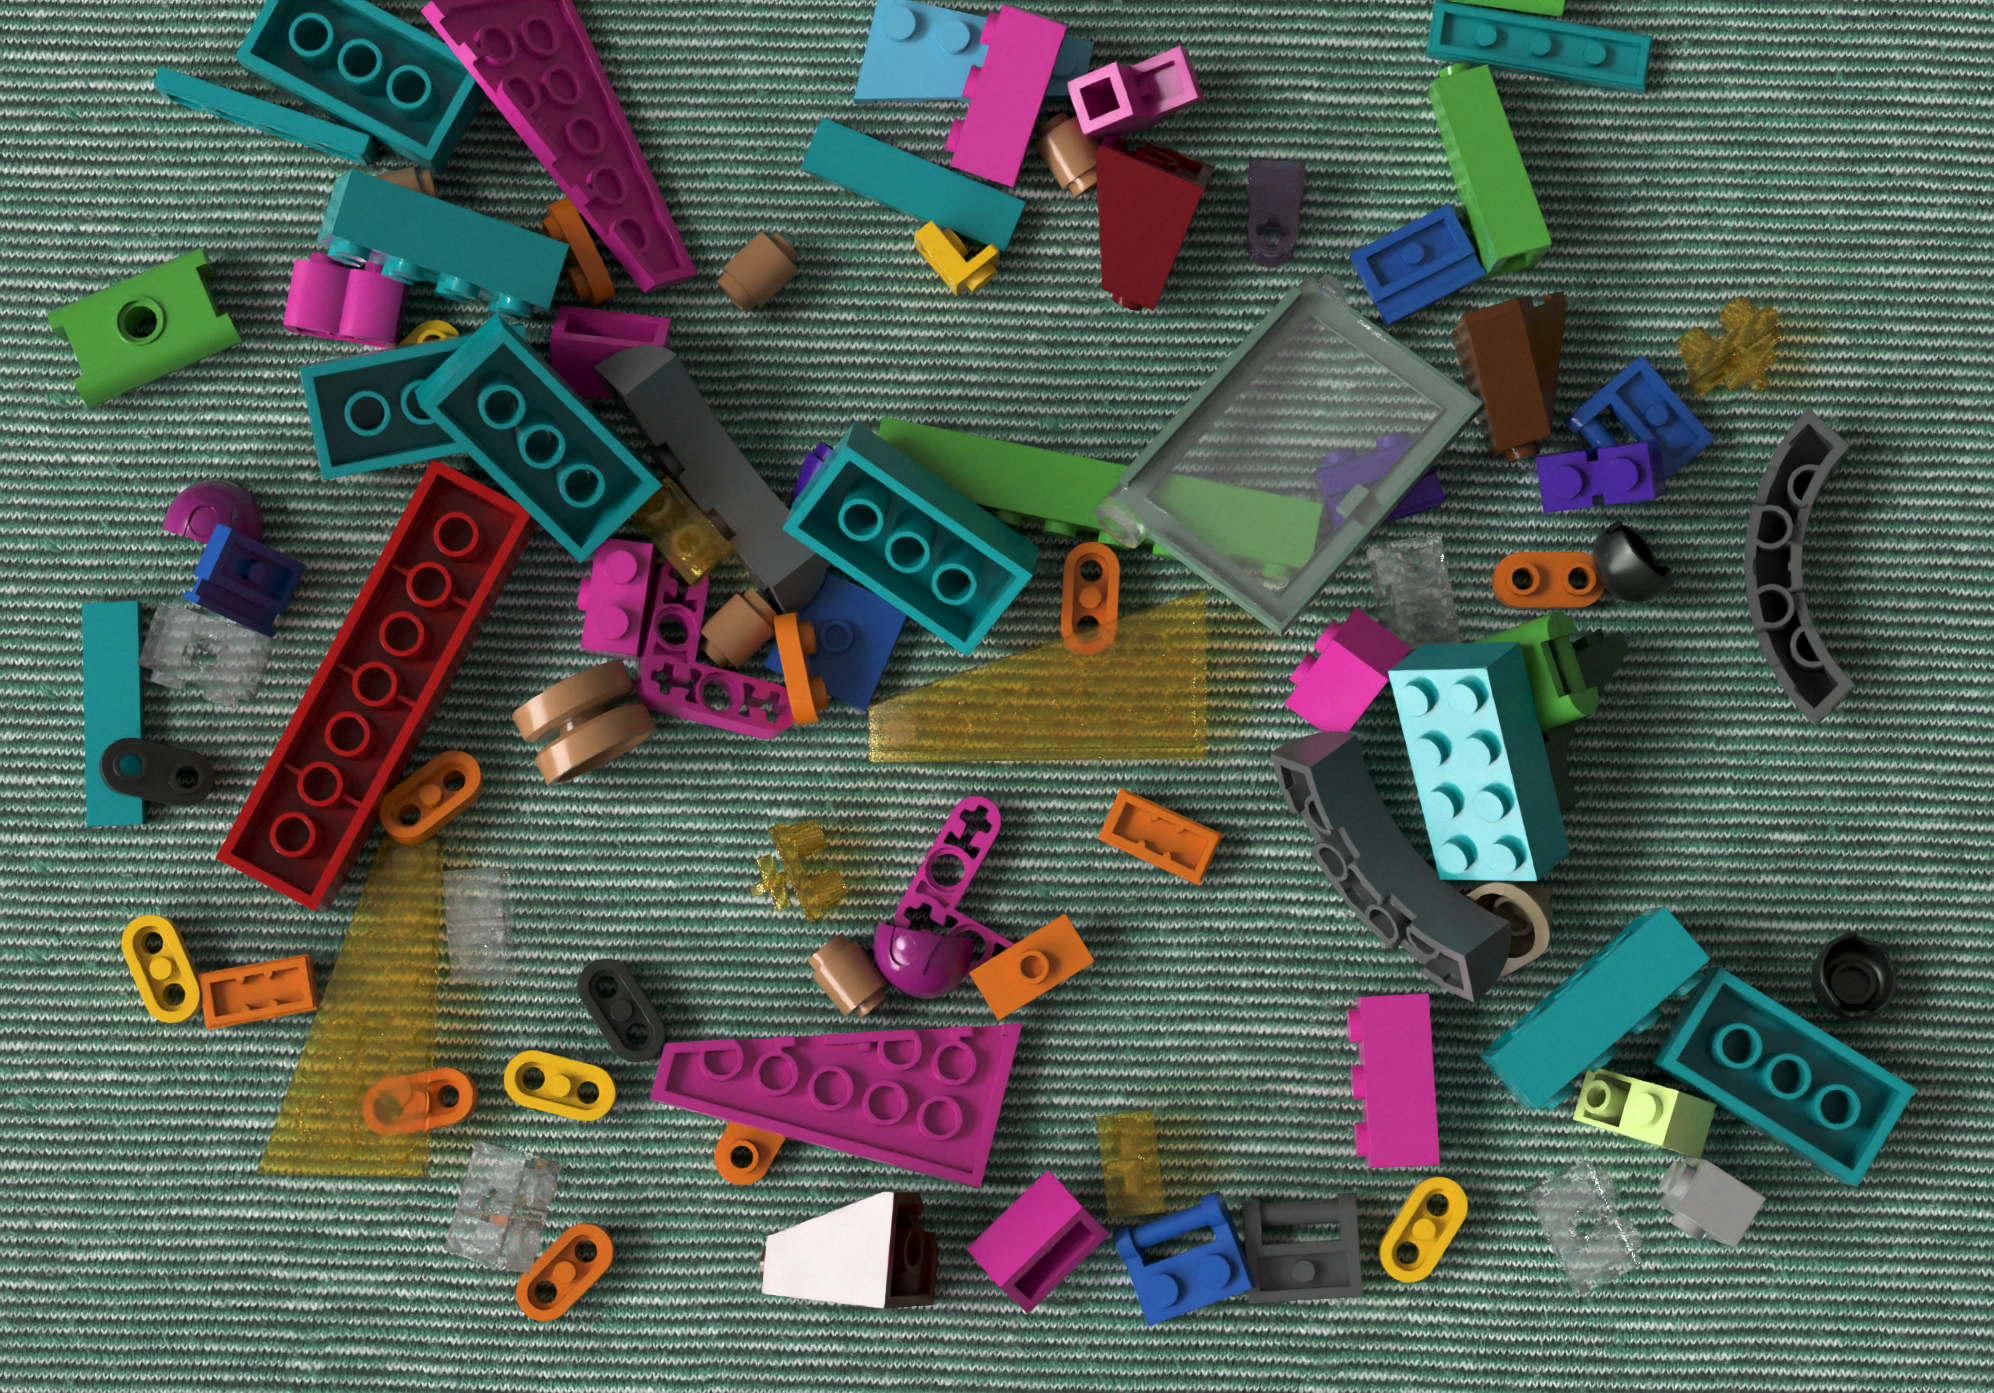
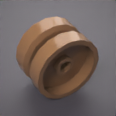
[511,659,659,787]

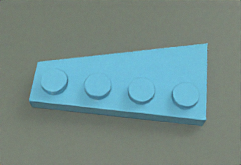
[854,0,1094,104]

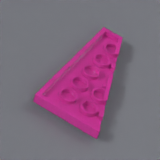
[421,0,697,294]
[650,1023,1022,1189]

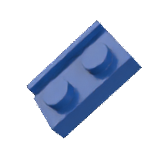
[1349,203,1487,328]
[182,523,306,639]

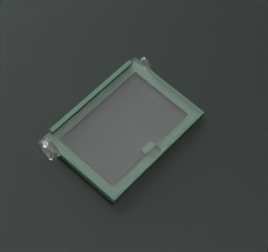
[1094,274,1483,637]

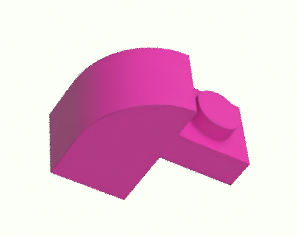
[1066,46,1205,139]

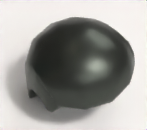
[1594,520,1675,604]
[1811,931,1898,1021]

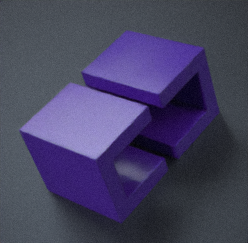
[1536,438,1667,513]

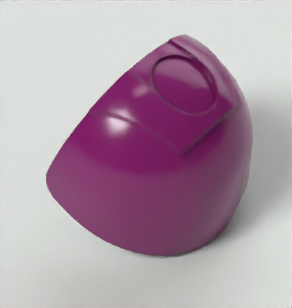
[162,479,264,544]
[873,920,973,999]

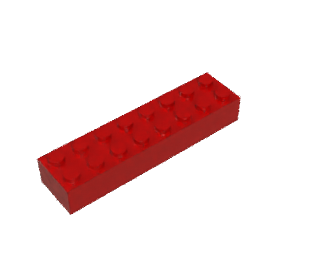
[216,459,539,913]

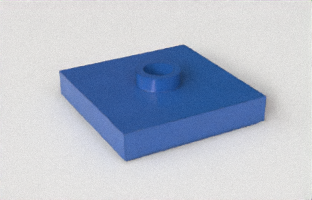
[763,572,908,712]

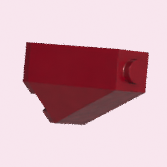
[1096,135,1214,311]

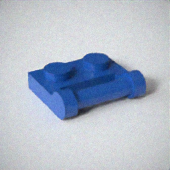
[1563,355,1715,506]
[1113,1191,1257,1326]

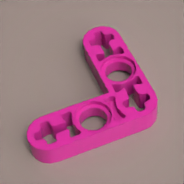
[635,553,795,740]
[895,796,1014,978]

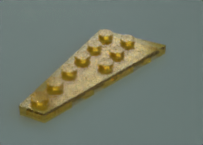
[868,589,1206,762]
[257,837,444,1178]

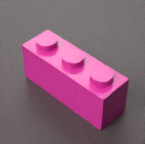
[945,3,1069,187]
[1347,993,1440,1168]

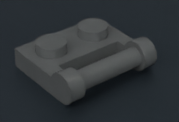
[1241,1193,1363,1304]

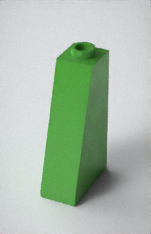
[1428,62,1552,280]

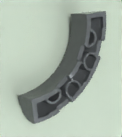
[594,345,828,614]
[1744,407,1855,726]
[1270,732,1511,1003]

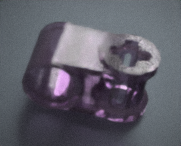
[1246,157,1305,269]

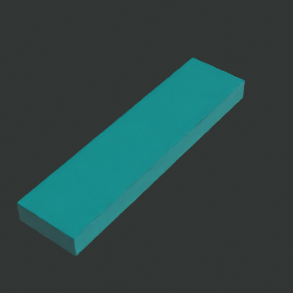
[1425,0,1654,94]
[153,66,379,167]
[801,117,1026,256]
[82,601,147,827]

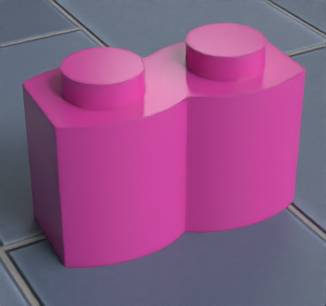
[283,253,410,349]

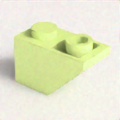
[1573,1069,1717,1159]

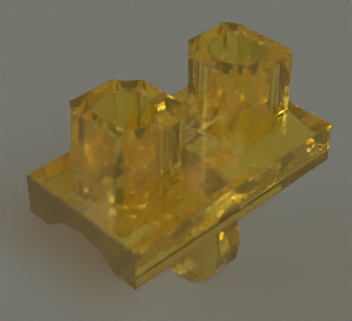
[1677,296,1780,398]
[630,475,736,588]
[749,819,850,923]
[1096,1109,1165,1219]

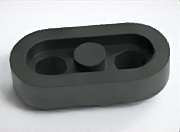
[99,738,214,807]
[577,959,667,1062]

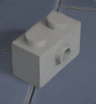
[1657,1156,1766,1247]

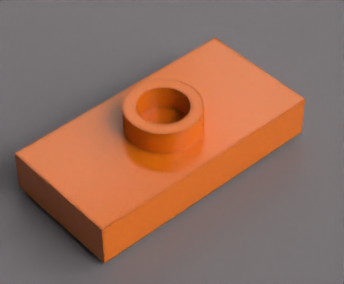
[1098,788,1223,886]
[969,914,1095,1021]
[197,954,321,1030]

